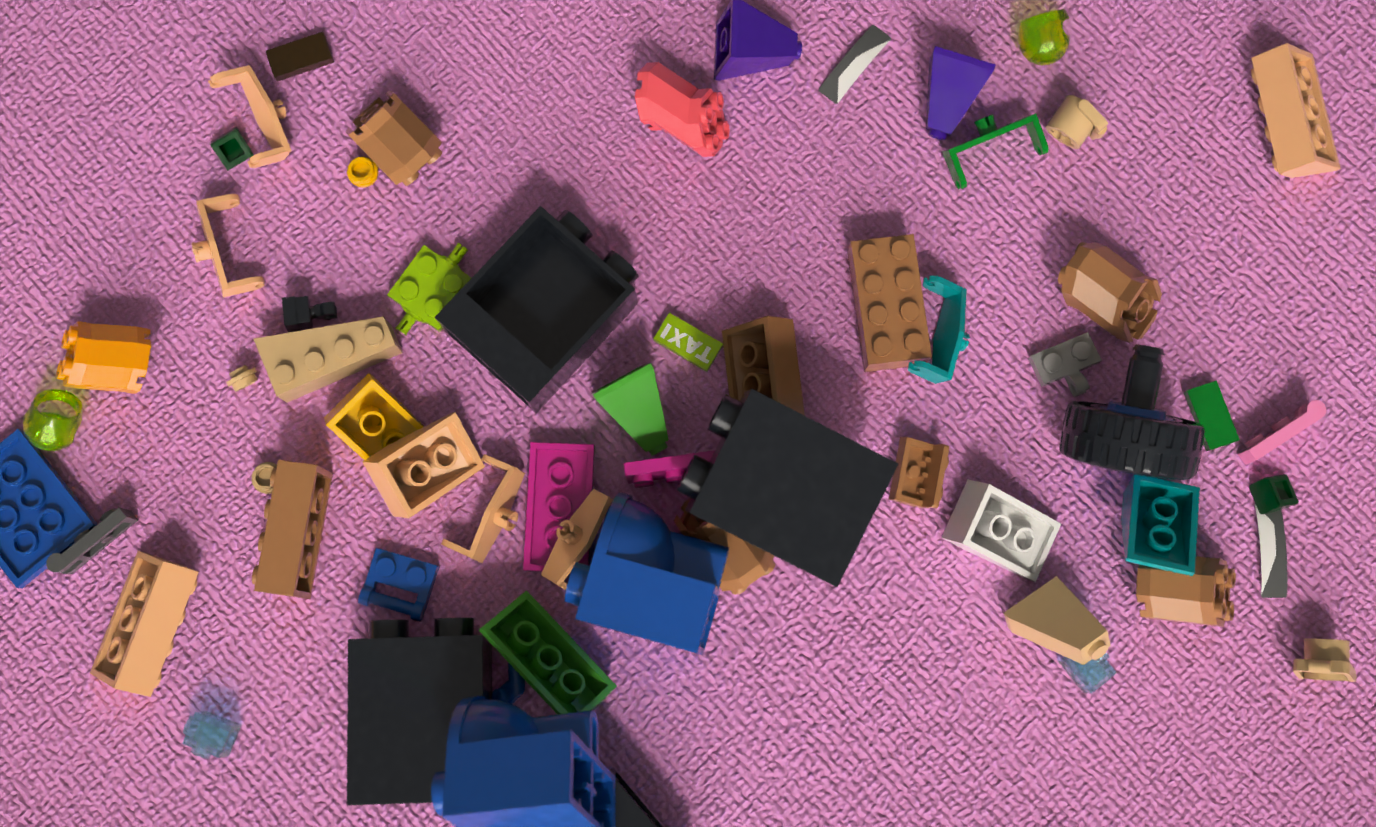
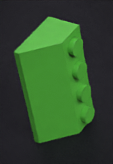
[479,590,617,714]

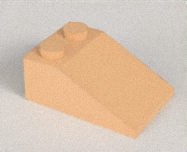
[363,412,485,519]

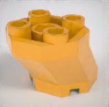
[56,321,151,394]

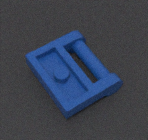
[358,548,440,622]

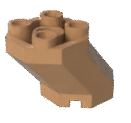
[345,90,443,186]
[1058,242,1162,343]
[673,498,776,595]
[1136,556,1236,627]

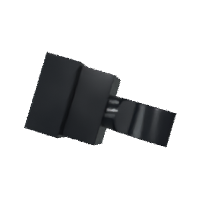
[282,296,337,333]

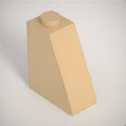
[1004,576,1111,665]

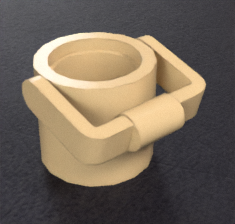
[1045,95,1108,149]
[1293,638,1356,682]

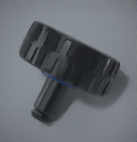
[1059,344,1205,480]

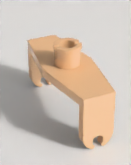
[208,65,291,168]
[191,194,265,297]
[441,454,525,563]
[541,489,613,590]

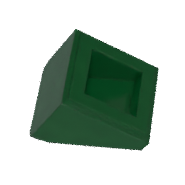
[210,127,254,171]
[1249,474,1299,514]

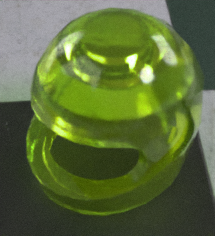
[1018,10,1070,66]
[23,389,83,451]

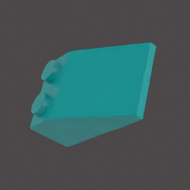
[1121,475,1200,576]

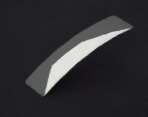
[819,25,891,104]
[1255,503,1288,598]

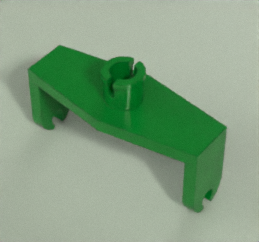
[942,113,1049,190]

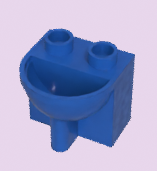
[565,492,730,655]
[431,696,615,827]

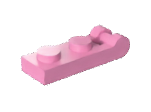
[1238,400,1326,465]

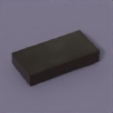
[265,31,334,82]

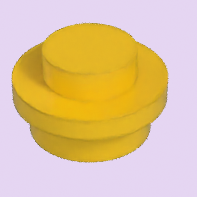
[347,157,379,188]

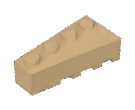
[254,316,403,403]

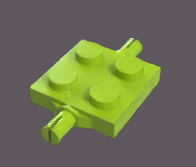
[387,243,471,335]

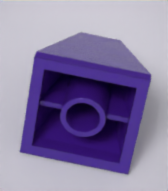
[714,0,802,81]
[926,46,996,141]

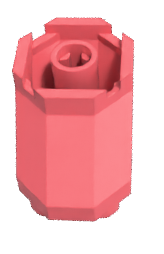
[635,62,730,157]

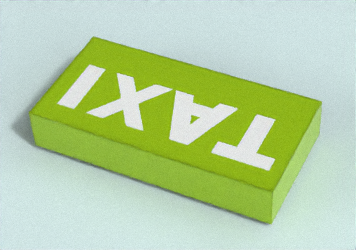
[653,313,723,372]

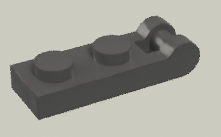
[46,507,138,574]

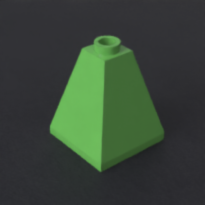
[591,363,669,456]

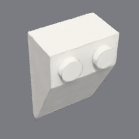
[941,479,1061,582]

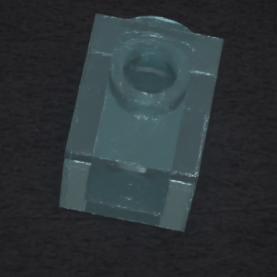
[1058,652,1117,694]
[182,711,242,759]

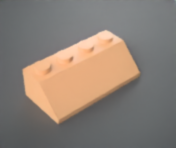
[1251,43,1341,178]
[90,551,199,697]

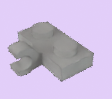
[1028,332,1102,397]

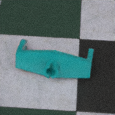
[908,275,970,384]

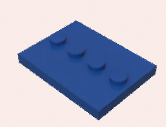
[0,429,98,588]

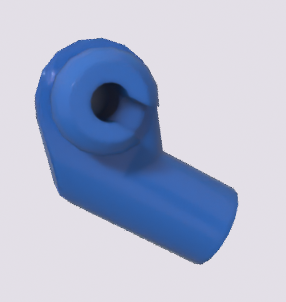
[491,663,525,704]

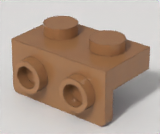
[888,437,949,508]

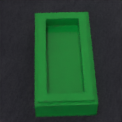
[1183,381,1240,452]

